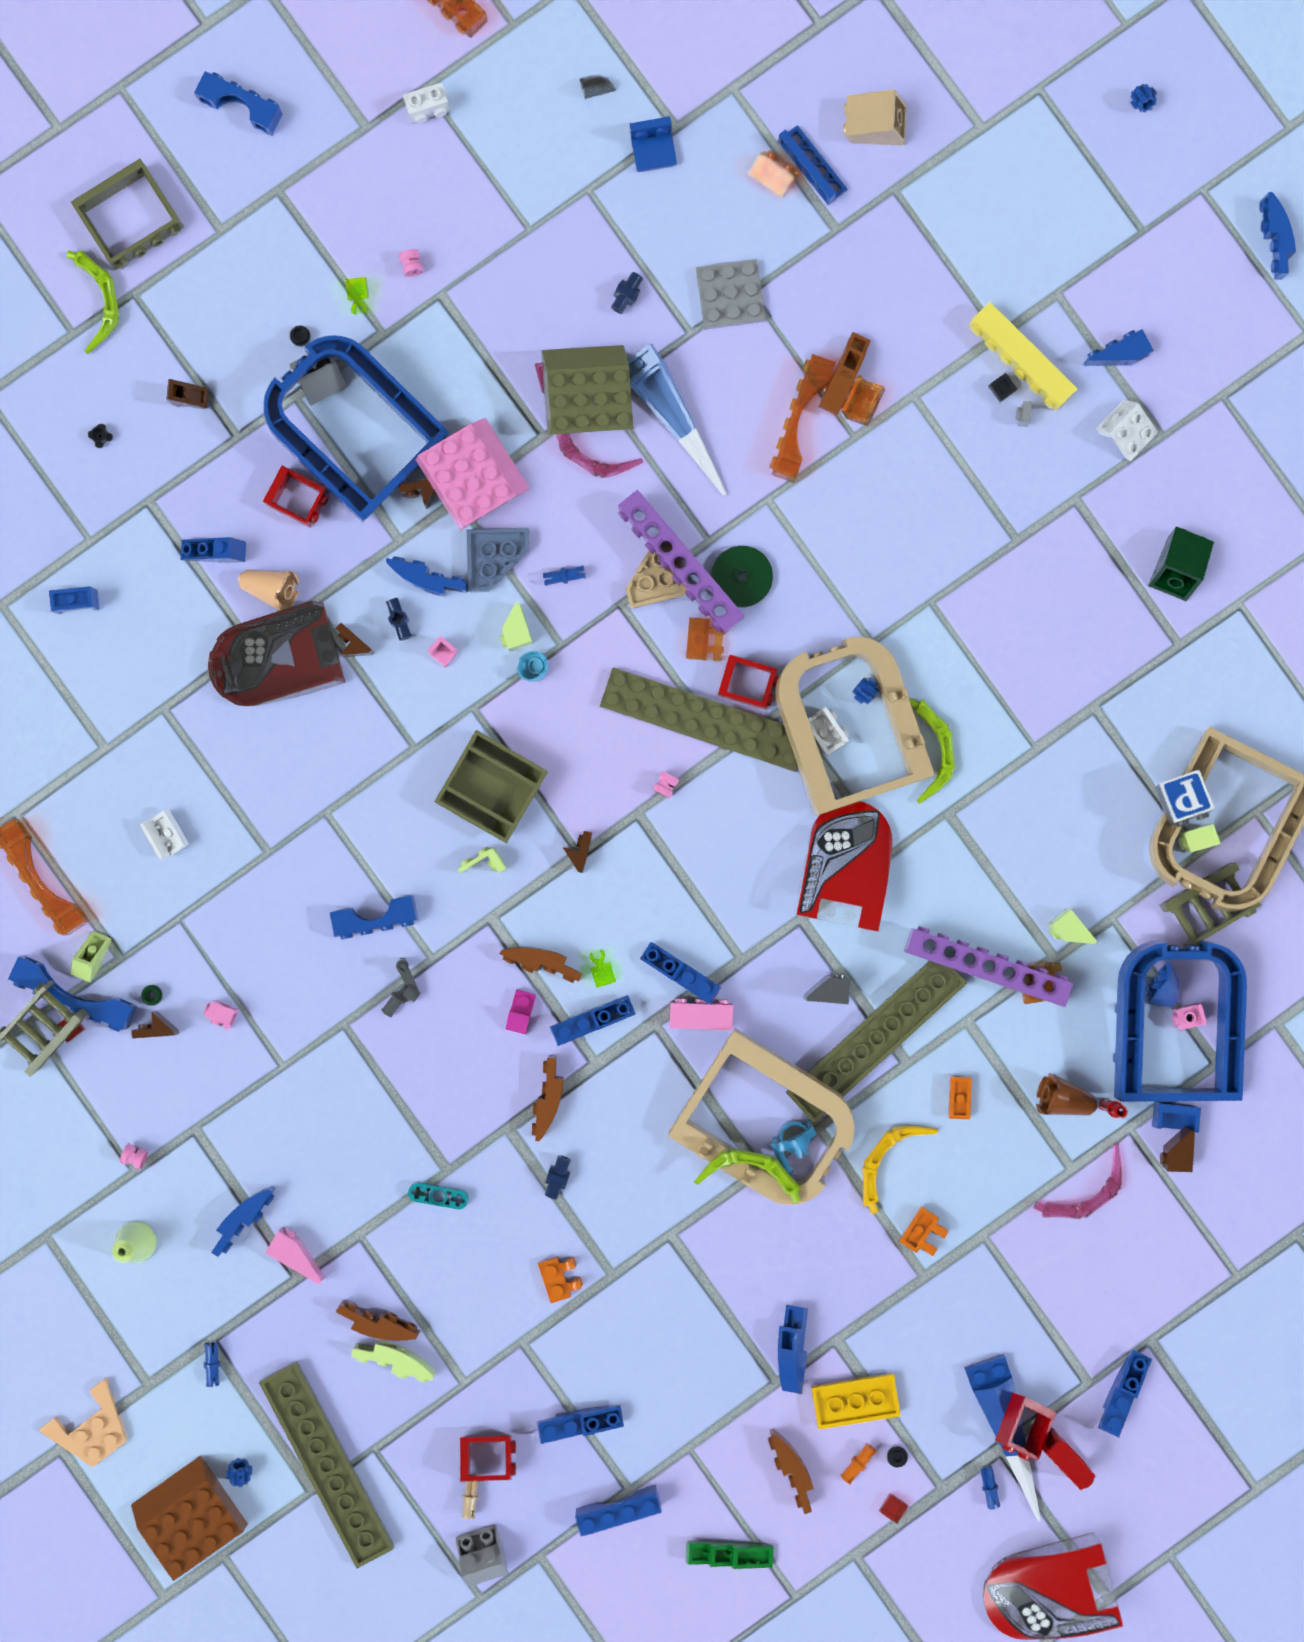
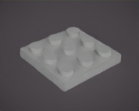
[696,259,765,330]

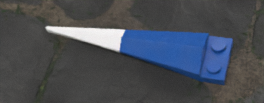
[964,1354,1041,1522]

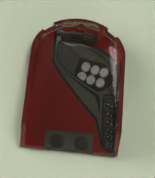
[208,600,346,707]

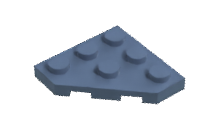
[467,528,530,592]

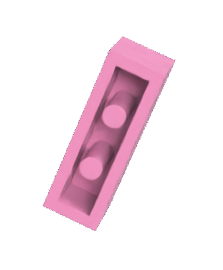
[669,998,733,1030]

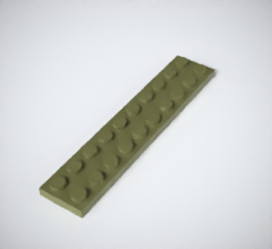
[600,667,798,772]
[786,961,967,1124]
[259,1361,395,1569]

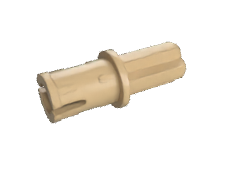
[461,1474,479,1519]

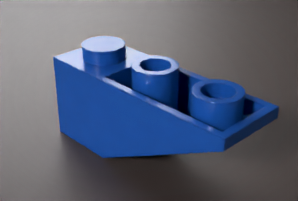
[1083,329,1154,366]
[181,537,246,563]
[1145,961,1179,1008]

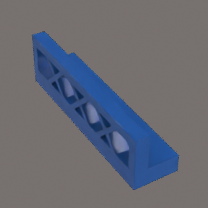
[778,125,848,205]

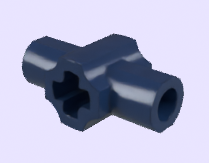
[611,272,643,314]
[386,598,412,641]
[545,1155,571,1199]

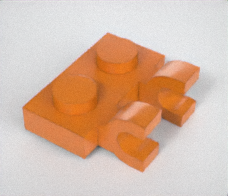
[899,1206,948,1256]
[538,1256,583,1304]

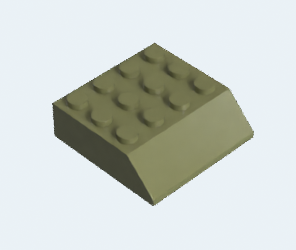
[541,345,633,435]
[434,730,549,844]

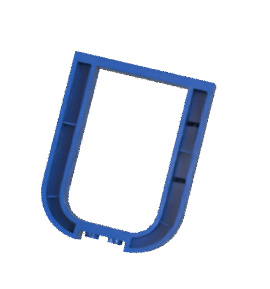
[263,335,450,523]
[1113,940,1247,1102]

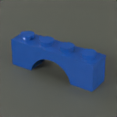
[194,71,283,136]
[329,895,419,940]
[575,1485,662,1537]

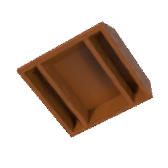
[131,1455,248,1581]

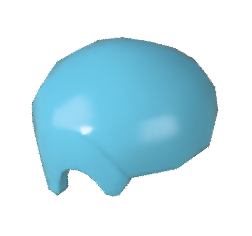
[516,651,549,682]

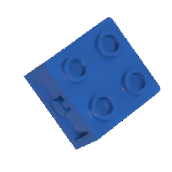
[630,116,677,172]

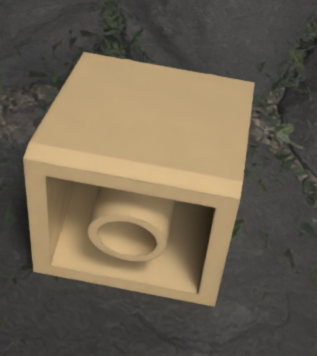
[843,89,907,146]

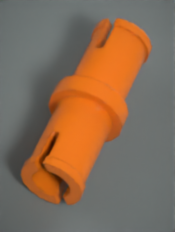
[840,1443,877,1485]

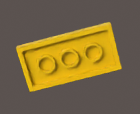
[811,1373,901,1430]

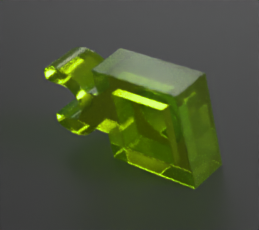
[345,277,369,315]
[589,949,616,988]

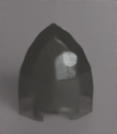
[579,74,616,99]

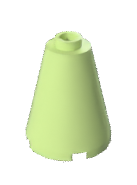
[112,1221,157,1264]

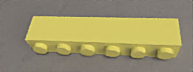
[969,302,1078,411]

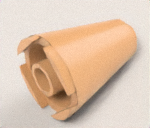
[238,569,299,612]

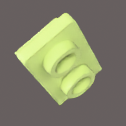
[458,846,507,873]

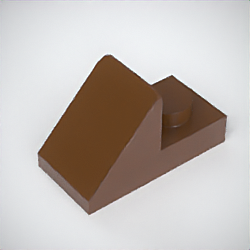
[166,379,209,409]
[399,479,437,509]
[335,623,374,657]
[563,831,593,873]
[132,1011,179,1039]

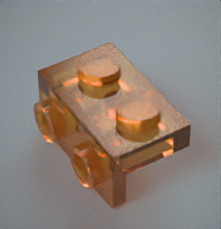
[748,150,798,198]
[842,375,885,426]

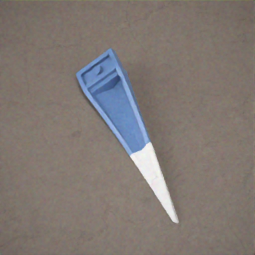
[628,344,727,496]

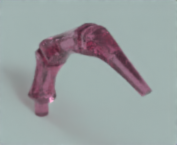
[556,434,643,479]
[1033,1143,1123,1220]

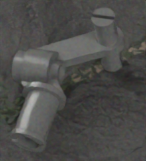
[381,958,421,1018]

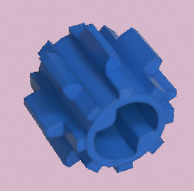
[1130,84,1157,112]
[852,678,879,705]
[226,1458,253,1487]

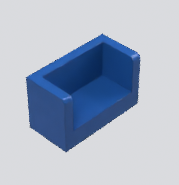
[49,586,99,614]
[1152,1102,1201,1133]

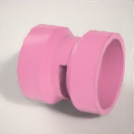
[399,249,424,277]
[652,771,679,798]
[120,1143,148,1170]

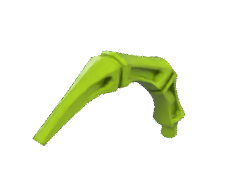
[66,250,120,354]
[909,698,956,804]
[694,1148,801,1203]

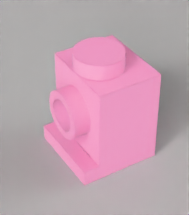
[203,1000,239,1030]
[1171,1003,1207,1030]

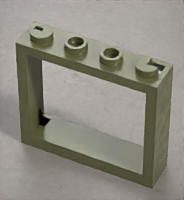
[71,158,184,270]

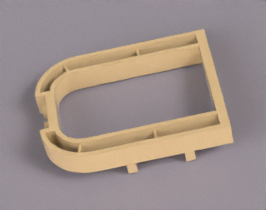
[775,637,935,816]
[1149,727,1304,911]
[668,1028,854,1205]

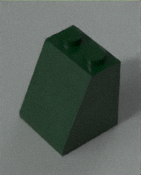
[1148,526,1214,601]

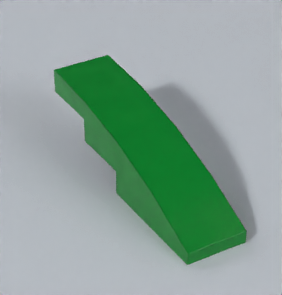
[685,1541,774,1569]

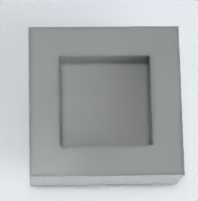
[1016,401,1032,427]

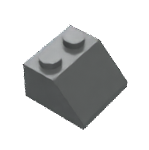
[803,972,851,1005]

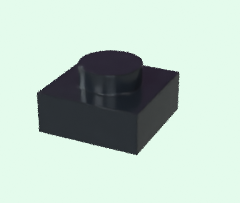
[988,373,1018,403]

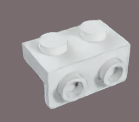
[403,83,451,124]
[808,707,849,756]
[140,809,189,860]

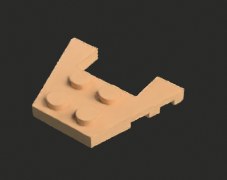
[39,1378,128,1468]

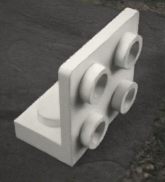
[1096,400,1158,461]

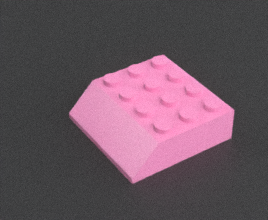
[416,417,530,531]

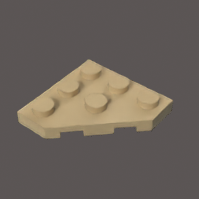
[625,543,687,609]

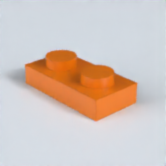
[948,1076,972,1120]

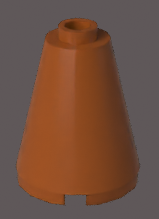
[1036,1073,1098,1116]

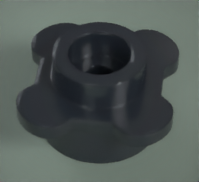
[88,424,113,448]

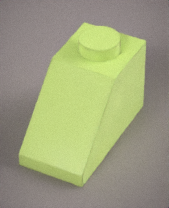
[500,602,533,651]
[1178,824,1221,853]
[1047,909,1097,944]
[71,931,112,982]

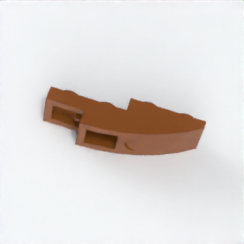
[818,332,871,416]
[500,947,583,983]
[532,1056,564,1141]
[336,1300,421,1341]
[768,1429,814,1514]

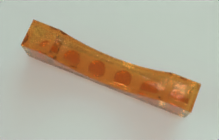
[769,354,836,483]
[0,819,89,936]

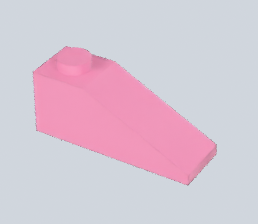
[265,1228,325,1285]

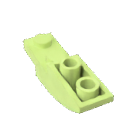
[351,1339,435,1382]

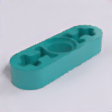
[408,1182,469,1210]

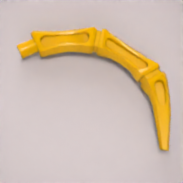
[862,1126,938,1214]

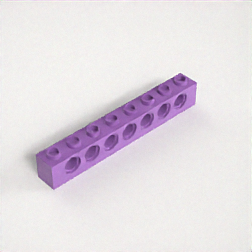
[618,489,745,635]
[903,926,1073,1007]

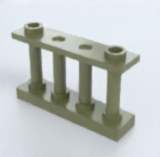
[1159,862,1262,948]
[0,980,89,1077]

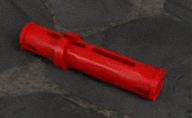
[1099,1098,1128,1119]

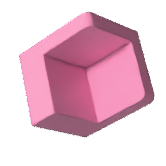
[427,636,459,667]

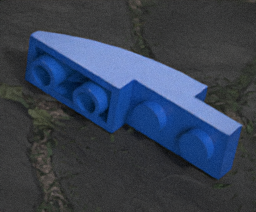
[1259,192,1296,280]
[386,556,468,597]
[640,942,722,1005]
[550,995,636,1046]
[211,1186,276,1257]
[778,1305,808,1394]
[1098,1350,1152,1438]
[536,1405,624,1444]

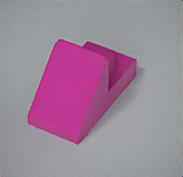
[506,989,537,1035]

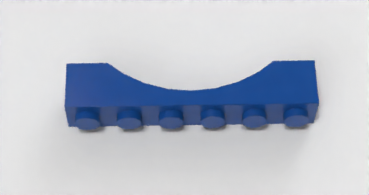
[8,955,138,1032]

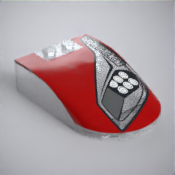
[794,801,893,932]
[982,1532,1124,1640]

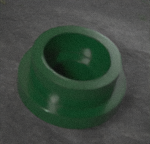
[141,985,163,1006]

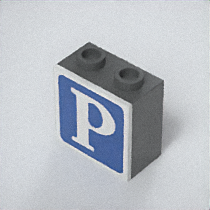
[1154,770,1215,827]

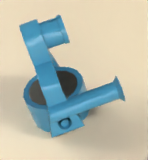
[770,1120,817,1175]

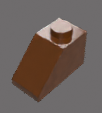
[1160,1126,1195,1172]

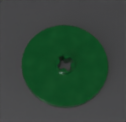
[711,545,773,608]

